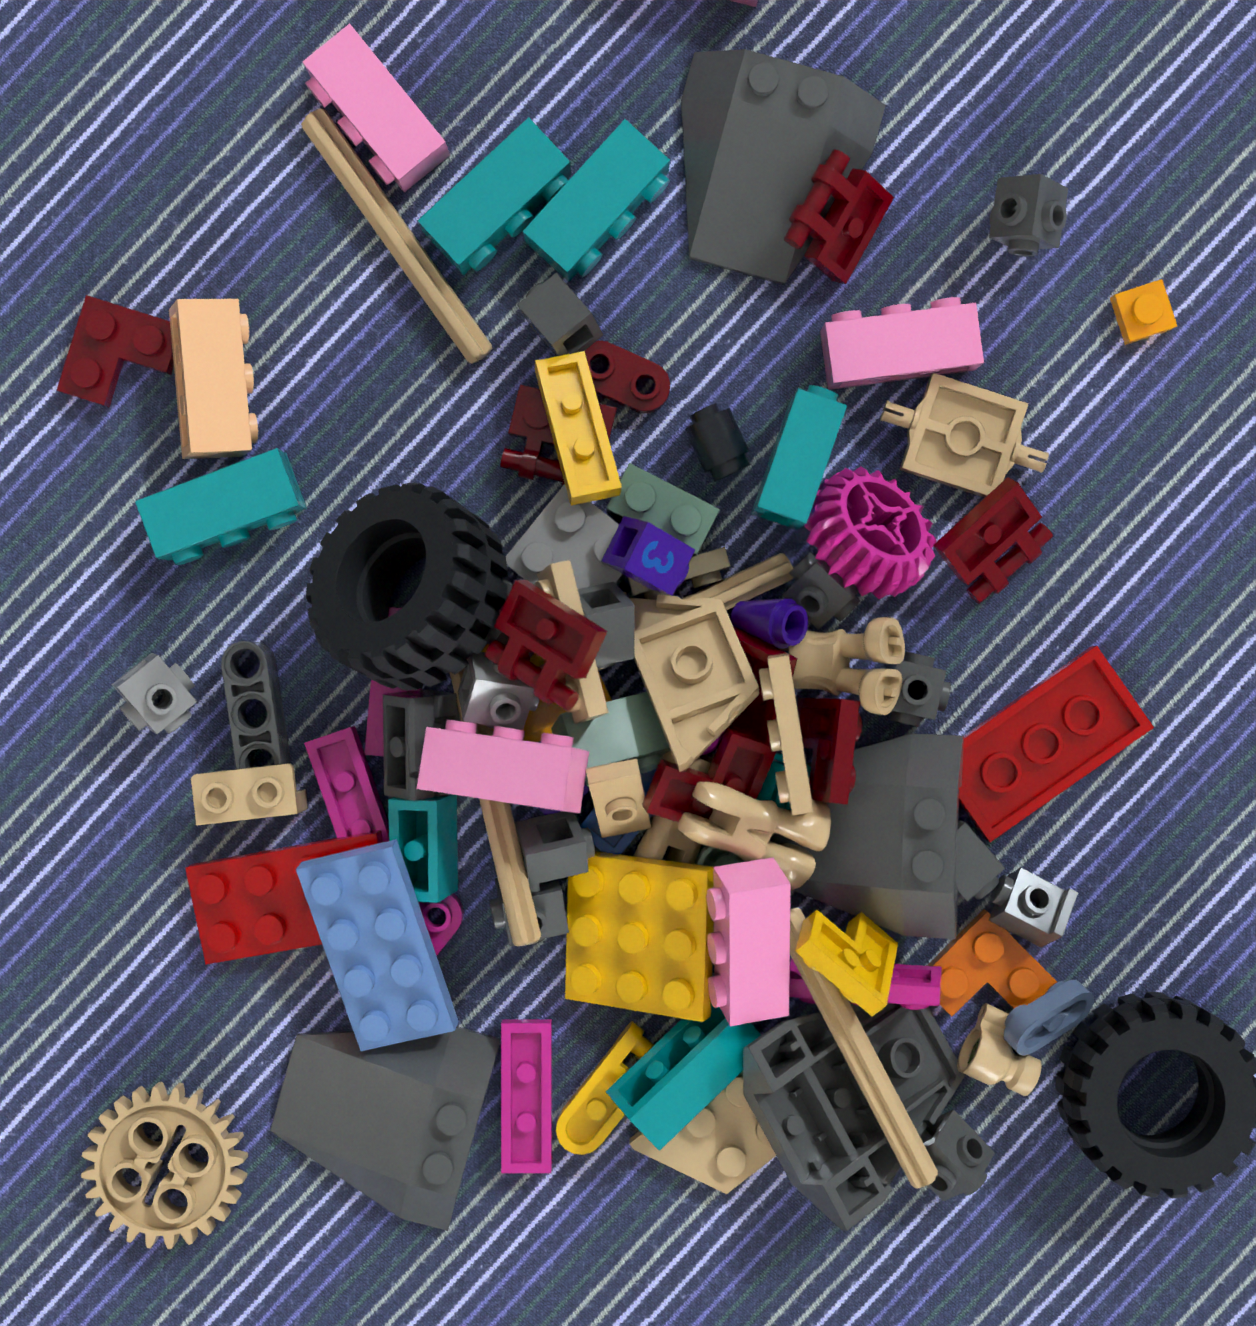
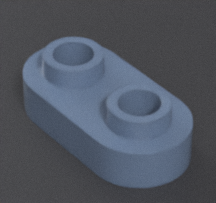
[1003,980,1094,1056]

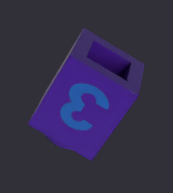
[601,516,695,596]

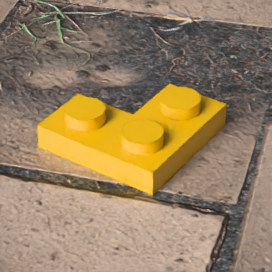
[795,910,898,1017]

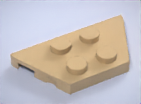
[624,592,759,772]
[629,1071,776,1194]

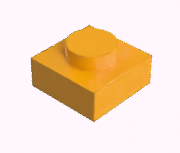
[1110,279,1177,345]

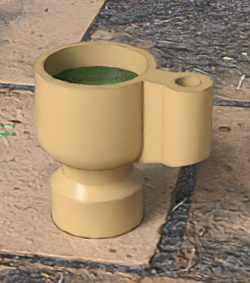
[957,1003,1042,1096]

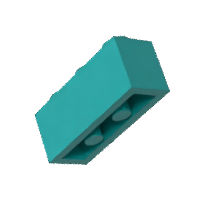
[418,117,572,276]
[523,119,670,282]
[135,448,307,565]
[606,1003,761,1151]

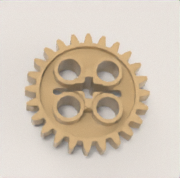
[81,1082,248,1249]

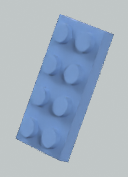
[296,839,459,1051]

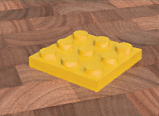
[565,851,714,1022]

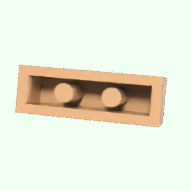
[169,299,258,459]

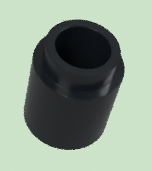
[685,403,751,482]

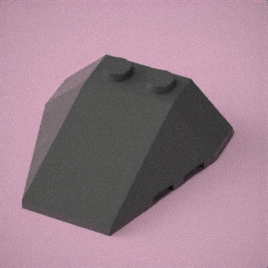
[681,49,886,285]
[769,733,964,939]
[743,1003,965,1231]
[270,1026,501,1231]

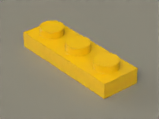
[535,351,622,506]

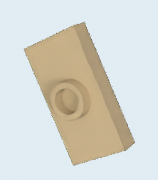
[586,759,651,838]

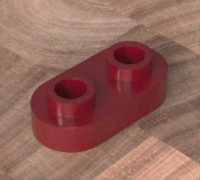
[585,341,670,414]

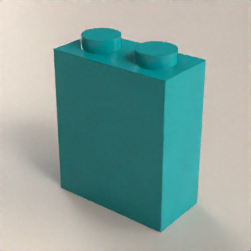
[751,385,847,530]

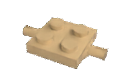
[880,373,1049,498]

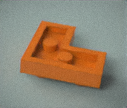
[927,909,1057,1016]

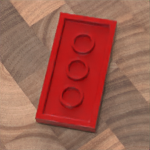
[959,646,1154,842]
[185,830,383,965]

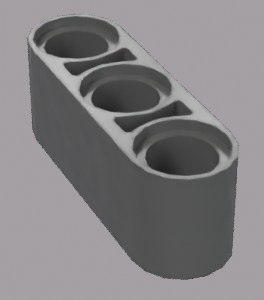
[221,641,291,769]

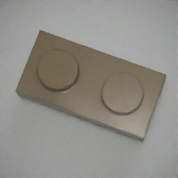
[628,547,730,600]

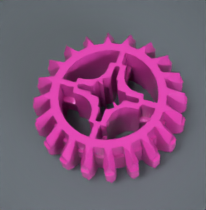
[804,466,937,600]

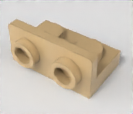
[191,763,308,826]

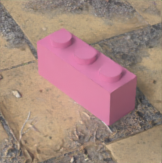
[302,23,450,193]
[820,297,984,390]
[417,720,589,813]
[707,857,791,1027]

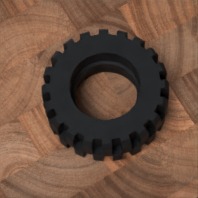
[306,483,508,690]
[1055,992,1256,1199]

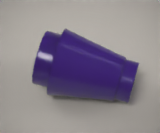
[731,598,808,649]

